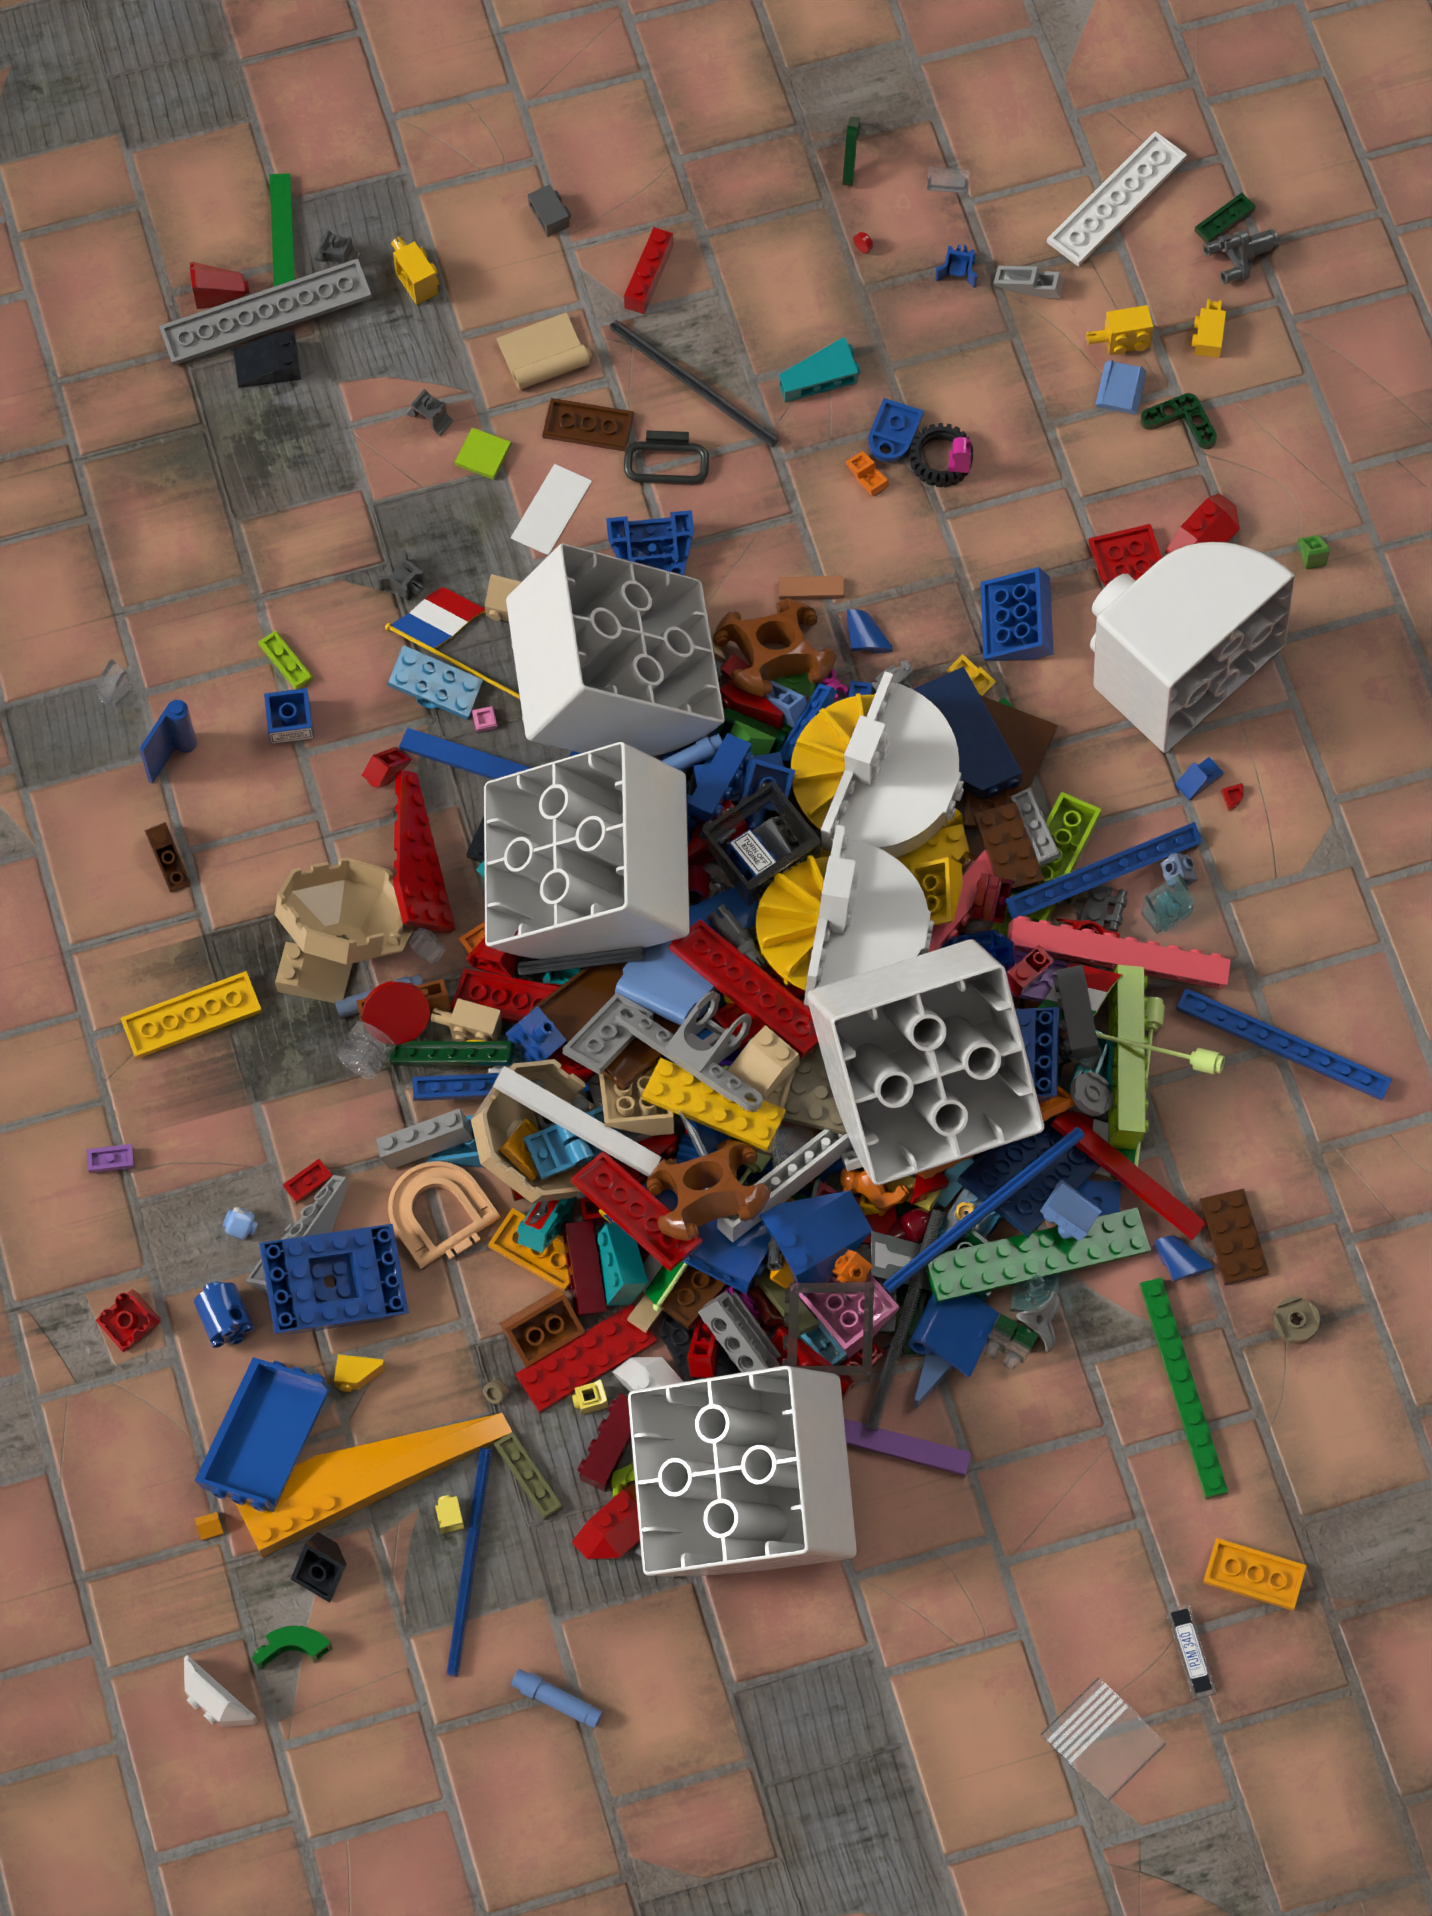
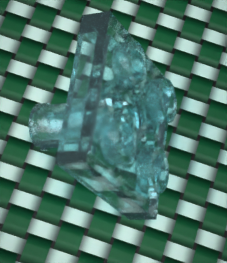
[1010,1274,1060,1316]

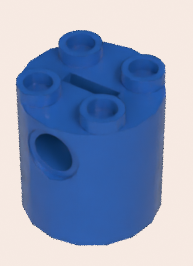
[194,1281,254,1348]

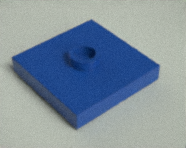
[1076,1180,1121,1216]

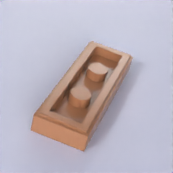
[779,576,844,600]

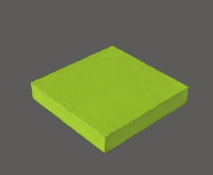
[455,428,511,480]

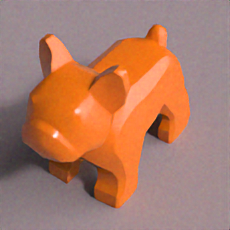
[840,1168,911,1216]

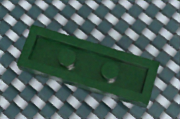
[1194,192,1256,243]

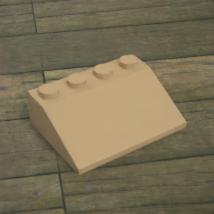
[599,1058,674,1136]

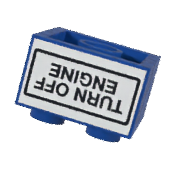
[264,688,314,744]
[723,829,777,895]

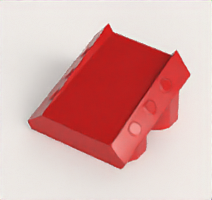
[95,1289,161,1352]

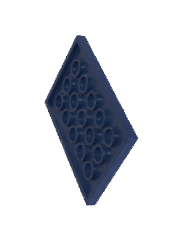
[957,1115,1101,1237]

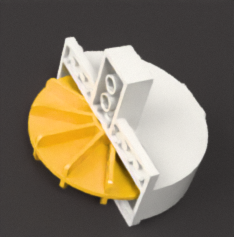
[791,671,964,858]
[756,825,934,1007]

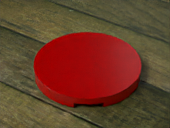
[362,981,430,1045]

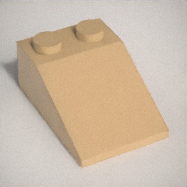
[275,942,353,1003]
[727,1025,800,1100]

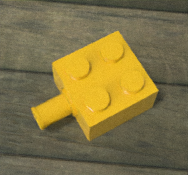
[391,237,439,305]
[1086,305,1153,355]

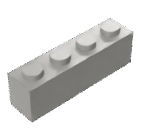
[376,1108,473,1170]

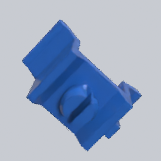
[935,244,977,288]

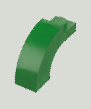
[252,1626,333,1670]

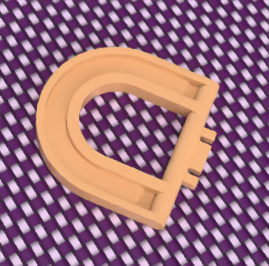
[388,1161,501,1269]

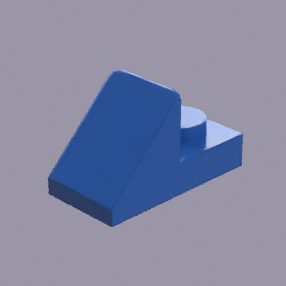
[1175,757,1224,801]

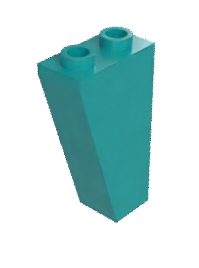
[779,337,861,403]

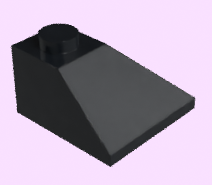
[290,1532,347,1603]

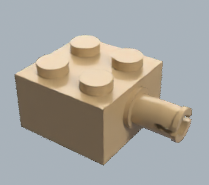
[431,999,503,1041]

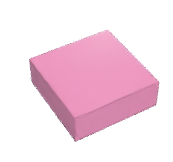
[472,706,498,733]

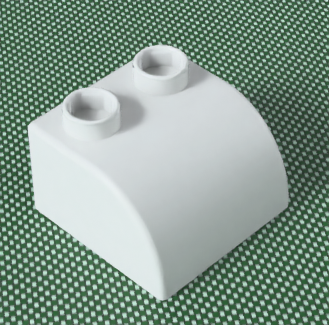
[1090,542,1295,753]
[506,543,725,756]
[484,742,689,959]
[807,939,1044,1185]
[628,1366,857,1576]

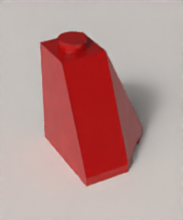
[190,262,250,309]
[466,922,524,978]

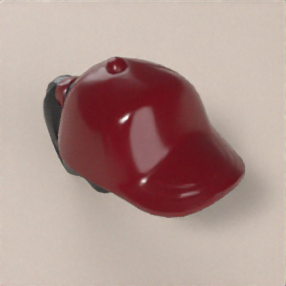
[889,1208,945,1244]

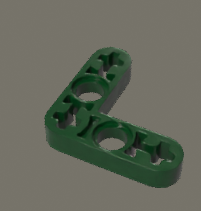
[842,117,860,186]
[1140,393,1217,449]

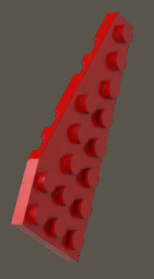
[1088,524,1162,586]
[393,769,456,933]

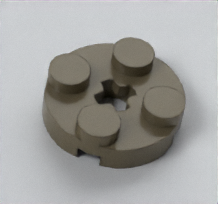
[1273,1297,1320,1343]

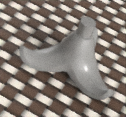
[1016,1291,1060,1352]

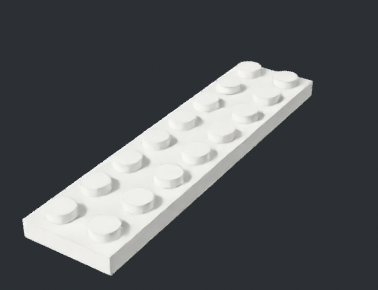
[1047,131,1187,267]

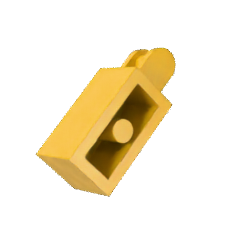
[1192,298,1226,358]

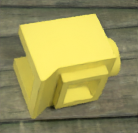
[572,1380,608,1415]
[435,1495,464,1534]

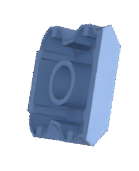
[1095,360,1147,415]
[1040,1180,1102,1241]

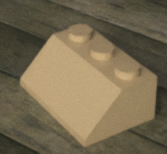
[485,574,521,622]

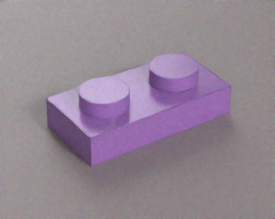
[86,1144,134,1174]

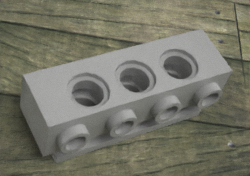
[698,1291,781,1373]

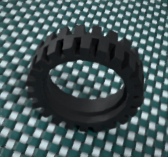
[910,423,973,487]

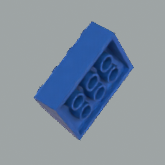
[981,567,1054,661]

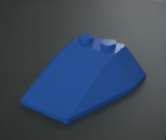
[759,1190,873,1296]

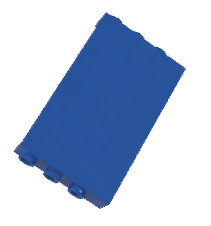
[624,1182,771,1294]
[195,1357,331,1512]

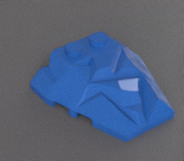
[606,510,694,575]

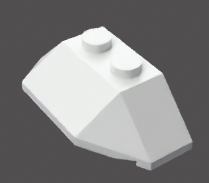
[612,1357,683,1393]
[184,1655,258,1727]

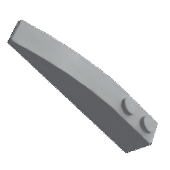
[246,1175,349,1295]

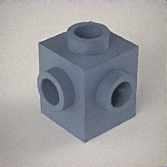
[1161,853,1198,889]

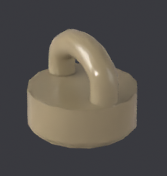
[483,1380,509,1404]

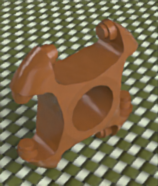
[713,598,836,697]
[646,1138,770,1241]

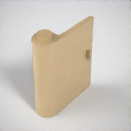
[496,312,593,390]

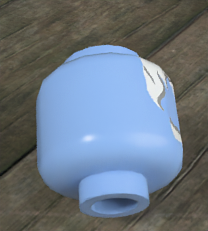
[222,1207,258,1240]

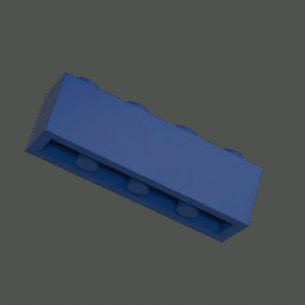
[688,733,753,824]

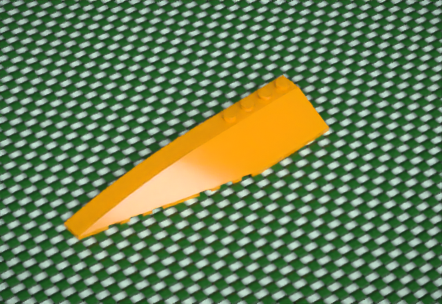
[235,1413,512,1558]

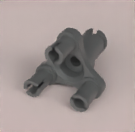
[1202,229,1279,285]
[707,904,767,967]

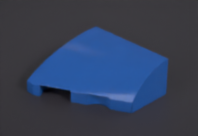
[847,609,893,654]
[1154,1235,1213,1283]

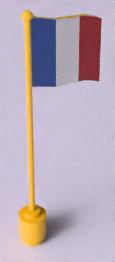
[385,587,520,699]

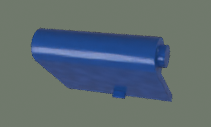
[139,700,197,784]
[909,1292,999,1377]

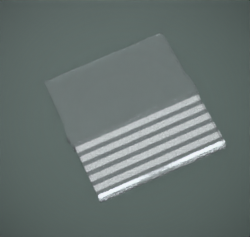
[1041,1677,1166,1802]

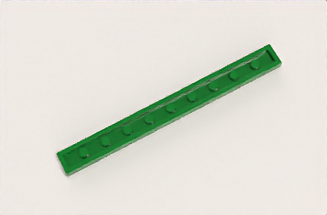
[1139,1277,1228,1500]

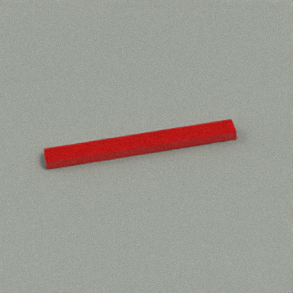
[1051,1110,1207,1240]

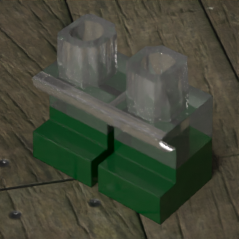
[985,1314,1039,1370]

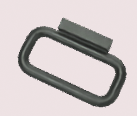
[624,430,709,484]

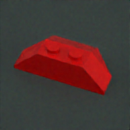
[1165,493,1240,554]
[572,1484,640,1560]

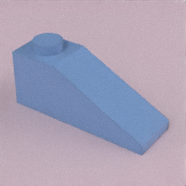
[764,680,807,727]
[914,1352,953,1408]

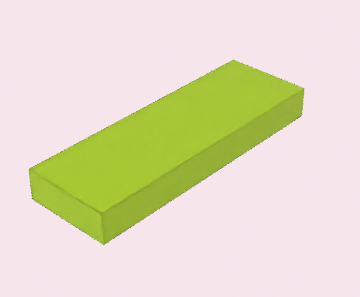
[258,630,313,690]

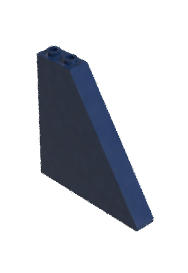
[913,666,1023,799]

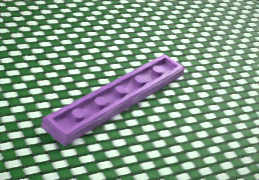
[844,1419,972,1477]

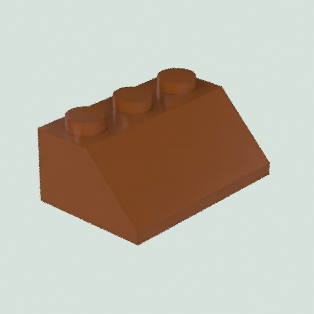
[499,1289,585,1367]

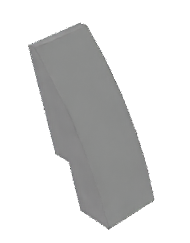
[994,266,1064,299]

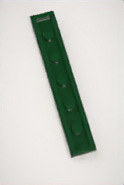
[389,1041,515,1065]

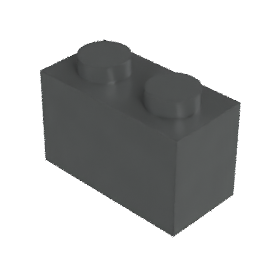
[528,184,571,237]

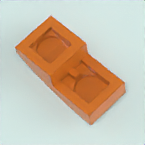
[846,451,889,496]

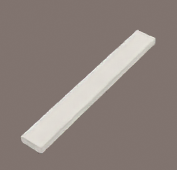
[493,1066,661,1177]

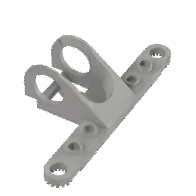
[615,991,763,1112]

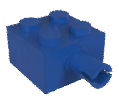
[738,758,795,829]
[505,1006,567,1062]

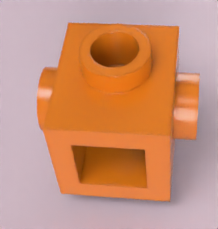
[832,1249,873,1288]

